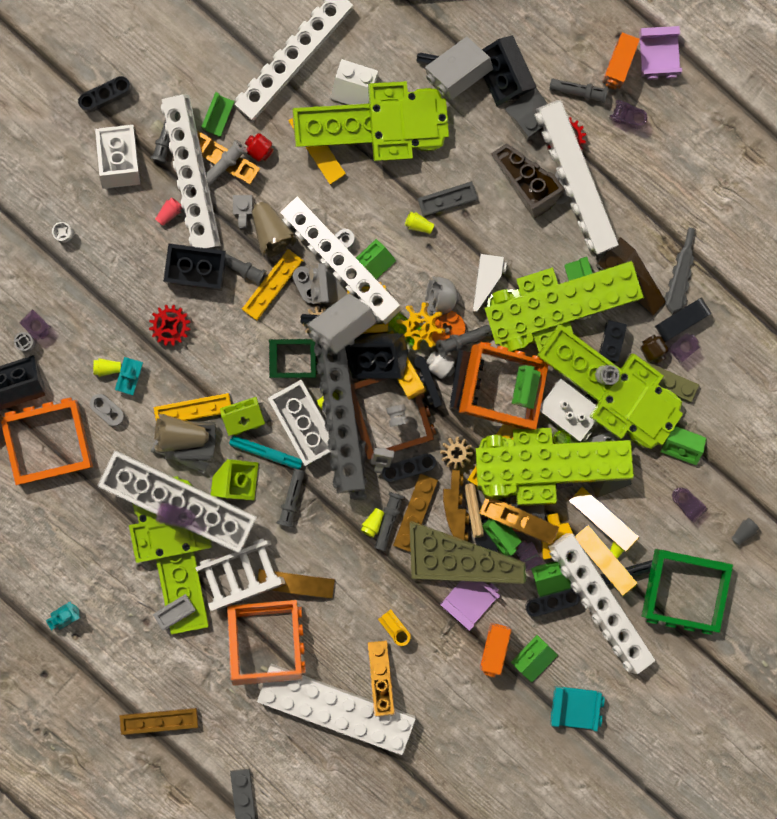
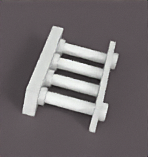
[195,538,286,611]

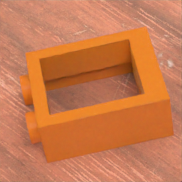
[602,32,640,90]
[480,622,511,677]

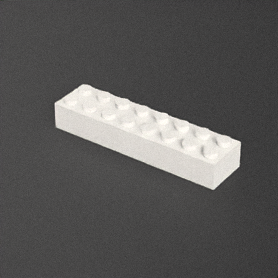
[534,100,619,254]
[98,451,257,553]
[257,664,416,755]

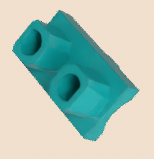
[115,357,143,396]
[46,602,80,630]

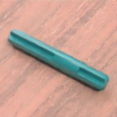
[229,436,303,470]

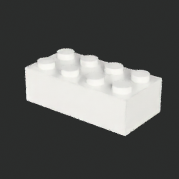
[268,380,331,466]

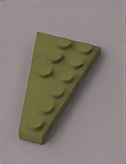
[409,521,526,584]

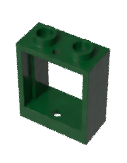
[269,339,319,379]

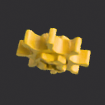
[397,302,445,350]

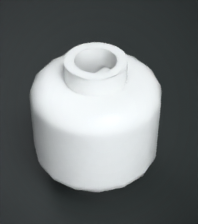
[426,351,456,379]

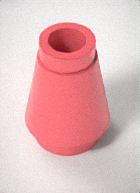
[155,197,182,226]

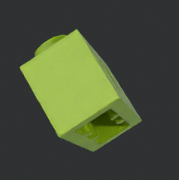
[220,397,265,436]

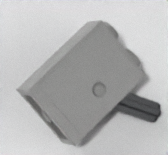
[416,37,493,100]
[300,293,377,354]

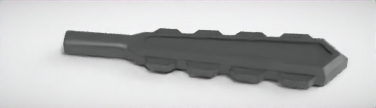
[664,227,696,314]

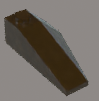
[491,143,565,219]
[596,237,665,316]

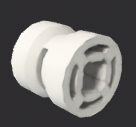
[52,222,74,243]

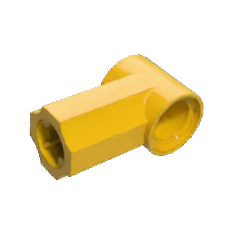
[378,609,411,646]

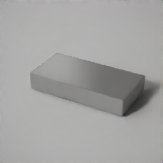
[153,594,196,631]

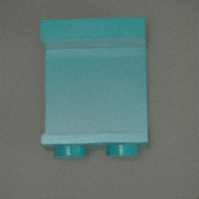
[550,686,605,731]

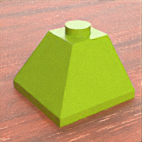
[211,459,259,501]

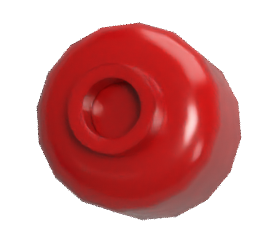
[244,133,274,162]

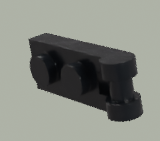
[414,356,442,408]

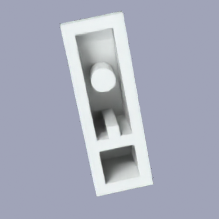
[473,254,507,313]

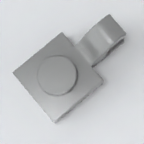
[233,195,253,229]
[371,447,394,473]

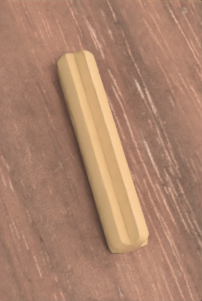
[465,483,483,538]

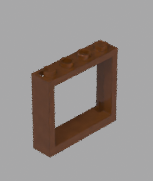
[350,369,436,460]

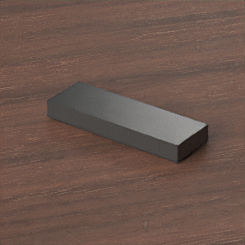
[417,181,478,217]

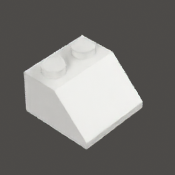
[330,59,378,105]

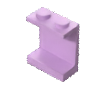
[639,26,682,80]
[440,581,500,631]

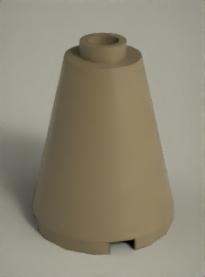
[252,202,297,257]
[154,414,209,452]

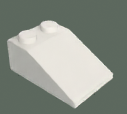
[95,125,140,189]

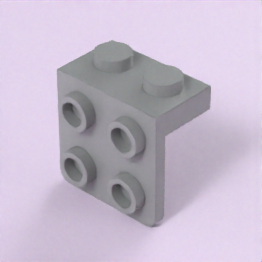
[309,263,347,304]

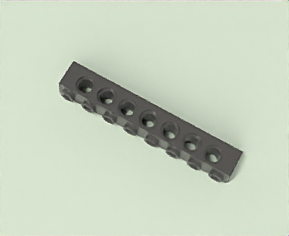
[314,341,365,494]

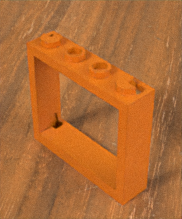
[459,342,549,430]
[1,397,93,485]
[227,600,306,685]

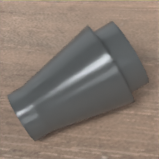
[731,517,759,546]

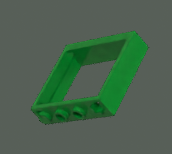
[641,549,733,635]

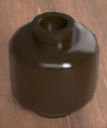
[640,334,669,364]

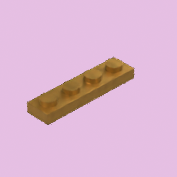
[393,474,438,552]
[119,708,198,735]

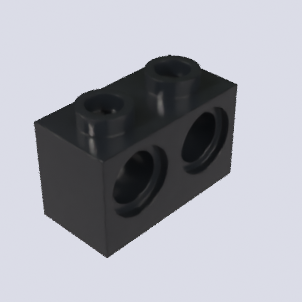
[599,320,627,363]

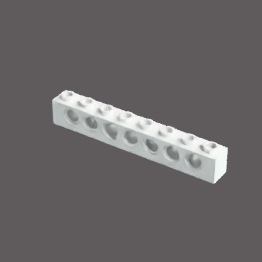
[235,0,353,122]
[161,94,221,248]
[281,197,402,325]
[548,533,656,674]

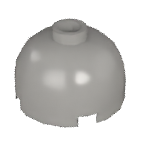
[425,276,459,315]

